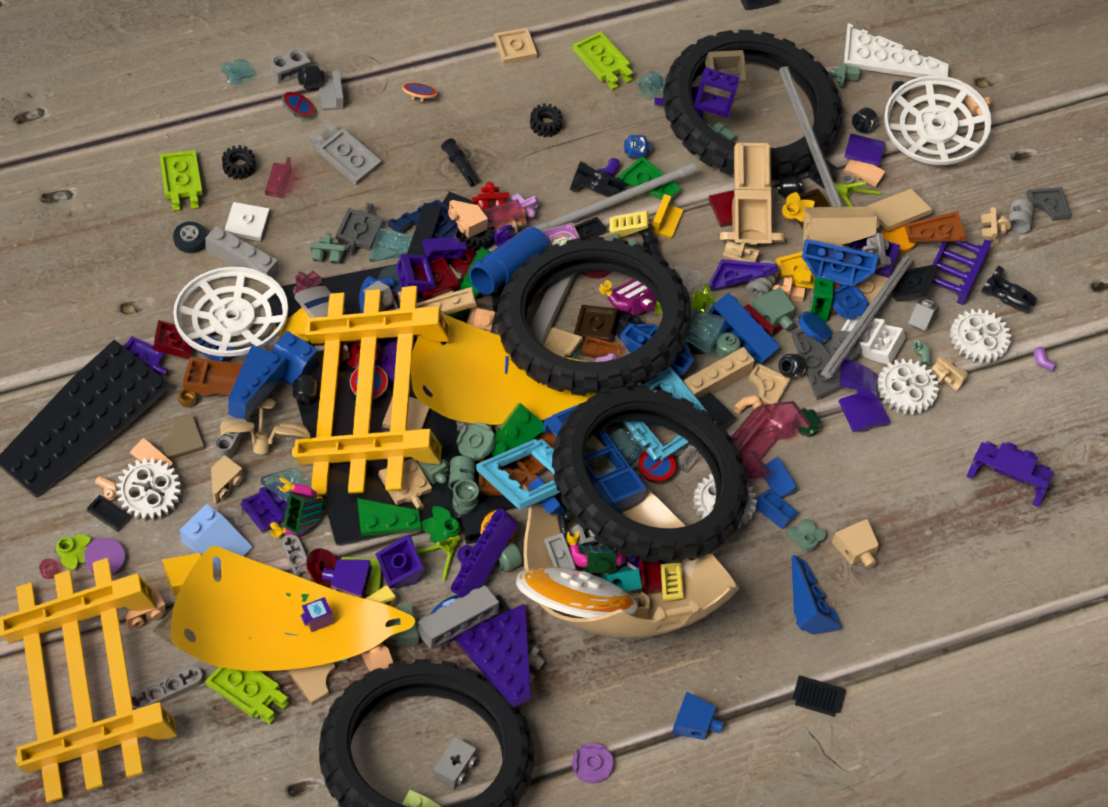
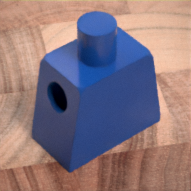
[672,692,724,740]

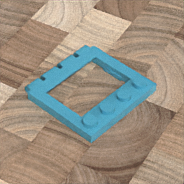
[623,366,717,461]
[476,439,560,510]

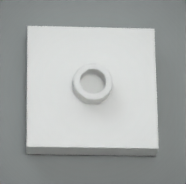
[225,202,269,241]

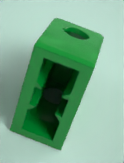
[809,278,833,323]

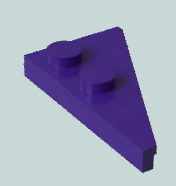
[707,259,779,291]

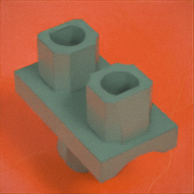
[310,233,345,264]

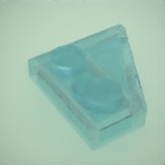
[369,228,413,262]
[260,467,306,502]

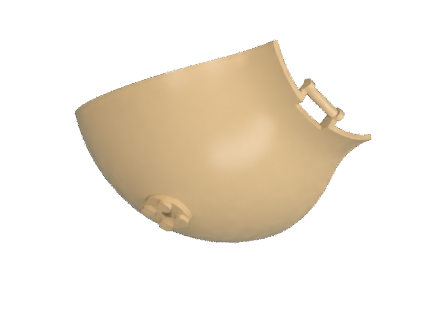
[522,484,739,638]

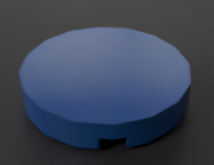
[831,285,867,320]
[798,311,832,343]

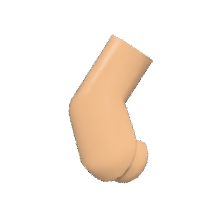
[95,476,117,500]

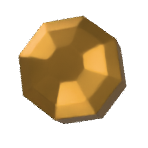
[178,388,197,407]

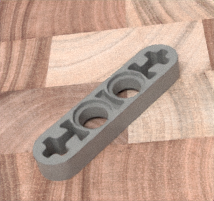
[282,534,316,583]
[131,667,203,710]

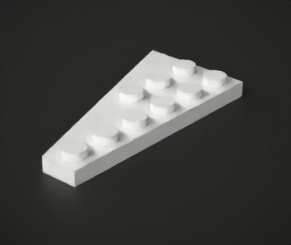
[843,23,949,78]

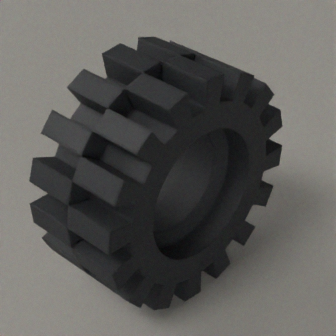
[530,103,562,137]
[222,145,255,180]
[461,220,494,252]

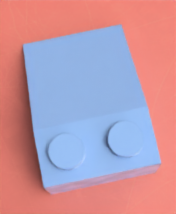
[180,504,253,572]

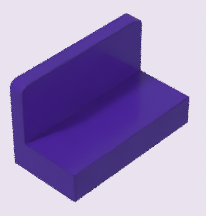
[422,237,467,260]

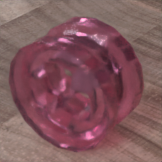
[39,559,58,579]

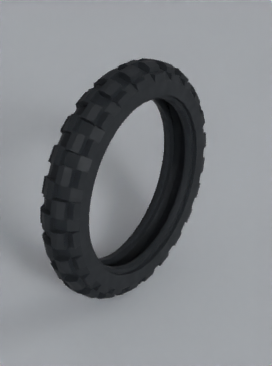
[663,30,843,180]
[497,237,691,396]
[552,387,749,564]
[319,659,535,807]

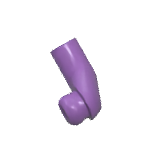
[1034,347,1056,371]

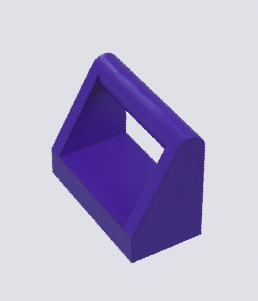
[396,254,436,293]

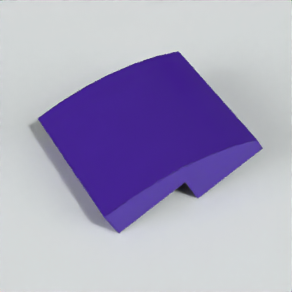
[844,133,885,166]
[840,359,877,399]
[838,393,890,432]
[240,482,288,533]

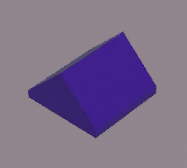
[375,535,424,588]

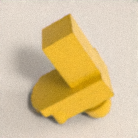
[793,270,815,289]

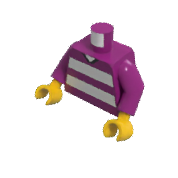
[599,279,656,315]

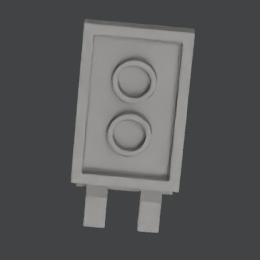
[310,122,381,185]

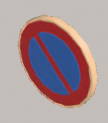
[402,82,437,102]

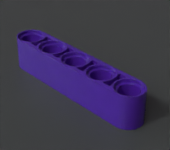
[451,509,517,597]

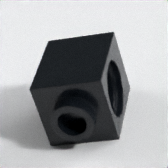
[808,158,838,189]

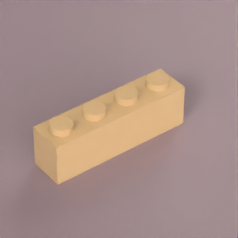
[683,347,755,400]

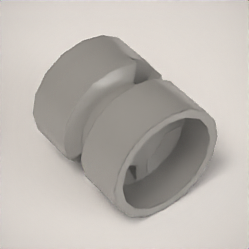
[1008,199,1034,233]

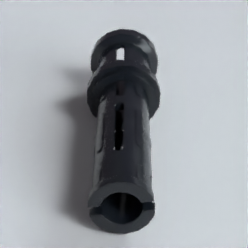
[441,138,480,187]
[638,224,663,258]

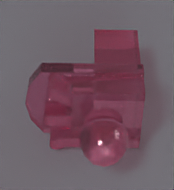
[292,271,321,295]

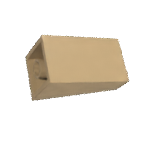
[803,206,879,245]

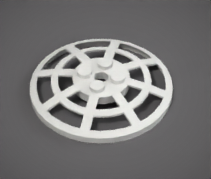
[884,76,991,165]
[173,267,288,356]

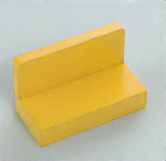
[652,194,683,238]

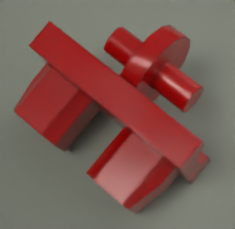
[472,182,510,212]

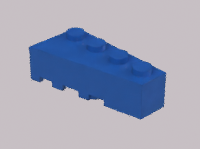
[228,345,285,420]

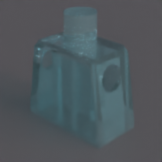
[686,310,726,355]
[604,428,645,470]

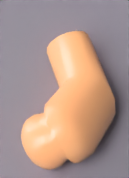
[733,395,762,414]

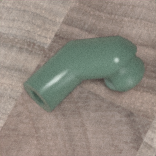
[912,340,931,367]

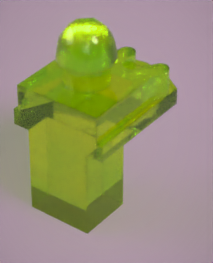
[691,284,716,317]

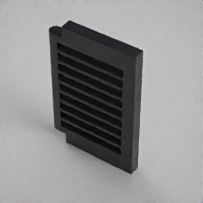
[792,675,846,717]

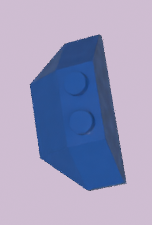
[801,239,879,287]
[619,323,694,375]

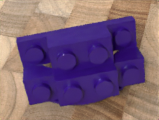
[966,441,1054,507]

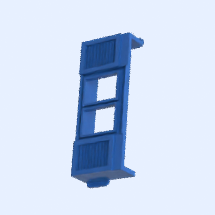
[543,402,647,514]

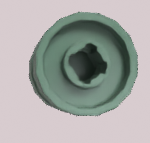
[449,456,475,490]
[452,479,479,515]

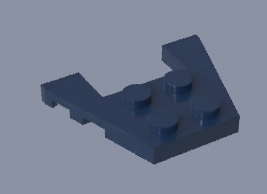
[388,199,460,238]

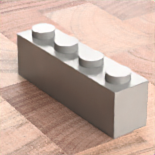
[205,226,278,285]
[417,585,499,650]

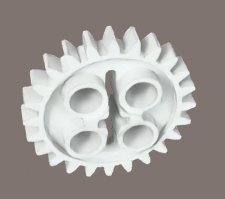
[950,309,1011,364]
[877,359,939,415]
[116,458,181,521]
[693,474,757,529]

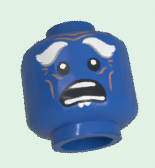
[624,135,650,158]

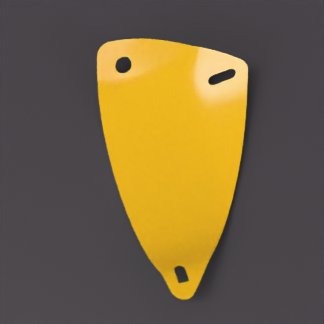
[411,314,597,425]
[171,546,415,671]

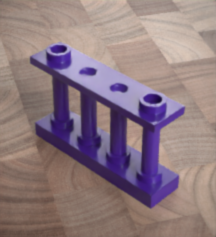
[932,239,992,306]

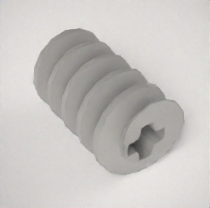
[746,260,781,299]

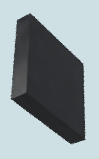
[893,264,937,302]

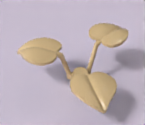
[220,397,310,454]

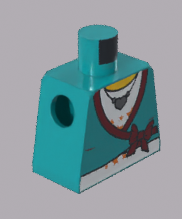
[599,561,642,592]

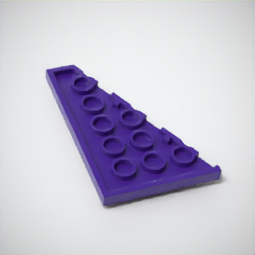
[455,604,531,708]

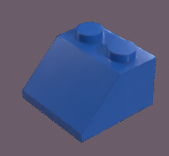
[272,331,318,386]

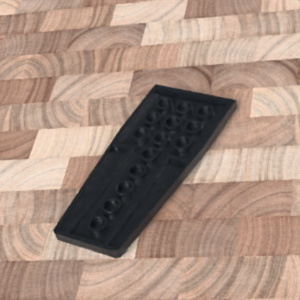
[0,339,170,498]

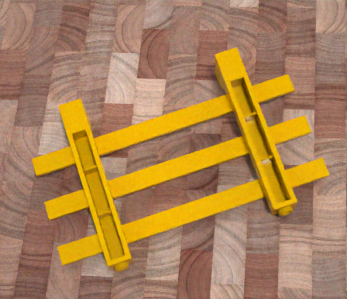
[292,286,450,496]
[0,558,177,803]

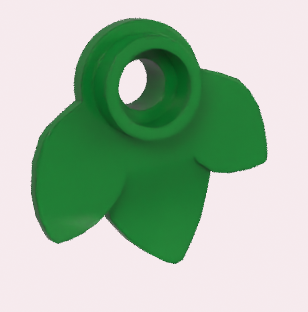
[420,506,460,543]

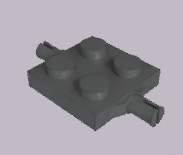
[336,202,383,255]

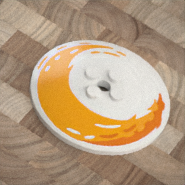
[516,567,638,619]

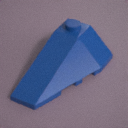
[791,555,842,634]

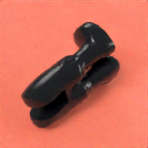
[570,161,625,197]
[981,266,1037,313]

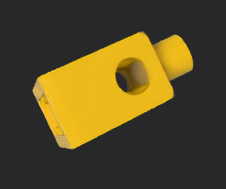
[162,553,201,596]

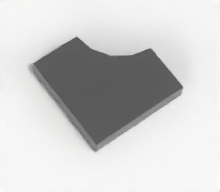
[1026,187,1071,221]

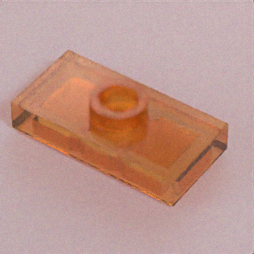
[581,336,622,358]

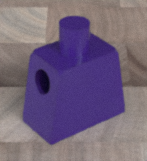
[322,559,372,599]

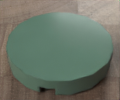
[457,422,496,461]

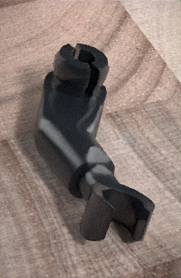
[557,511,572,554]

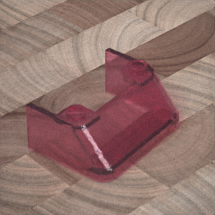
[730,401,811,478]

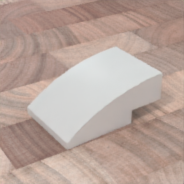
[841,317,906,365]

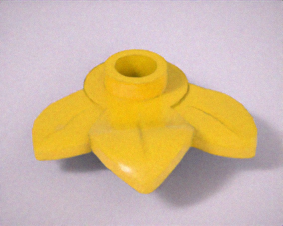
[782,192,814,222]

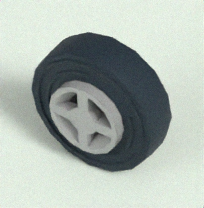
[173,221,207,253]

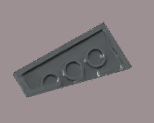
[791,329,843,400]

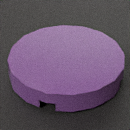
[84,538,125,575]
[572,743,614,784]

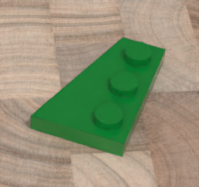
[617,156,681,200]
[490,403,544,457]
[357,498,421,537]

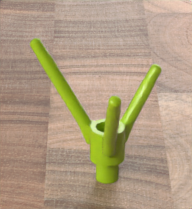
[833,181,882,207]
[417,535,461,580]

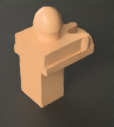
[964,95,991,116]
[772,277,805,302]

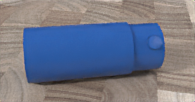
[469,226,549,295]

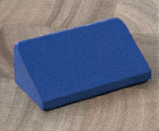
[759,457,796,499]
[528,477,566,514]
[756,489,799,529]

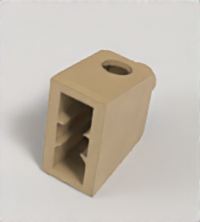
[832,519,879,568]

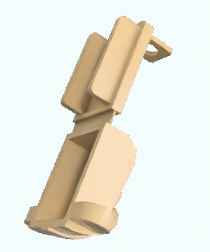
[720,143,784,245]

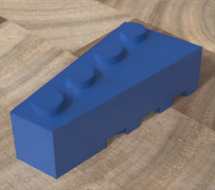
[703,292,779,365]

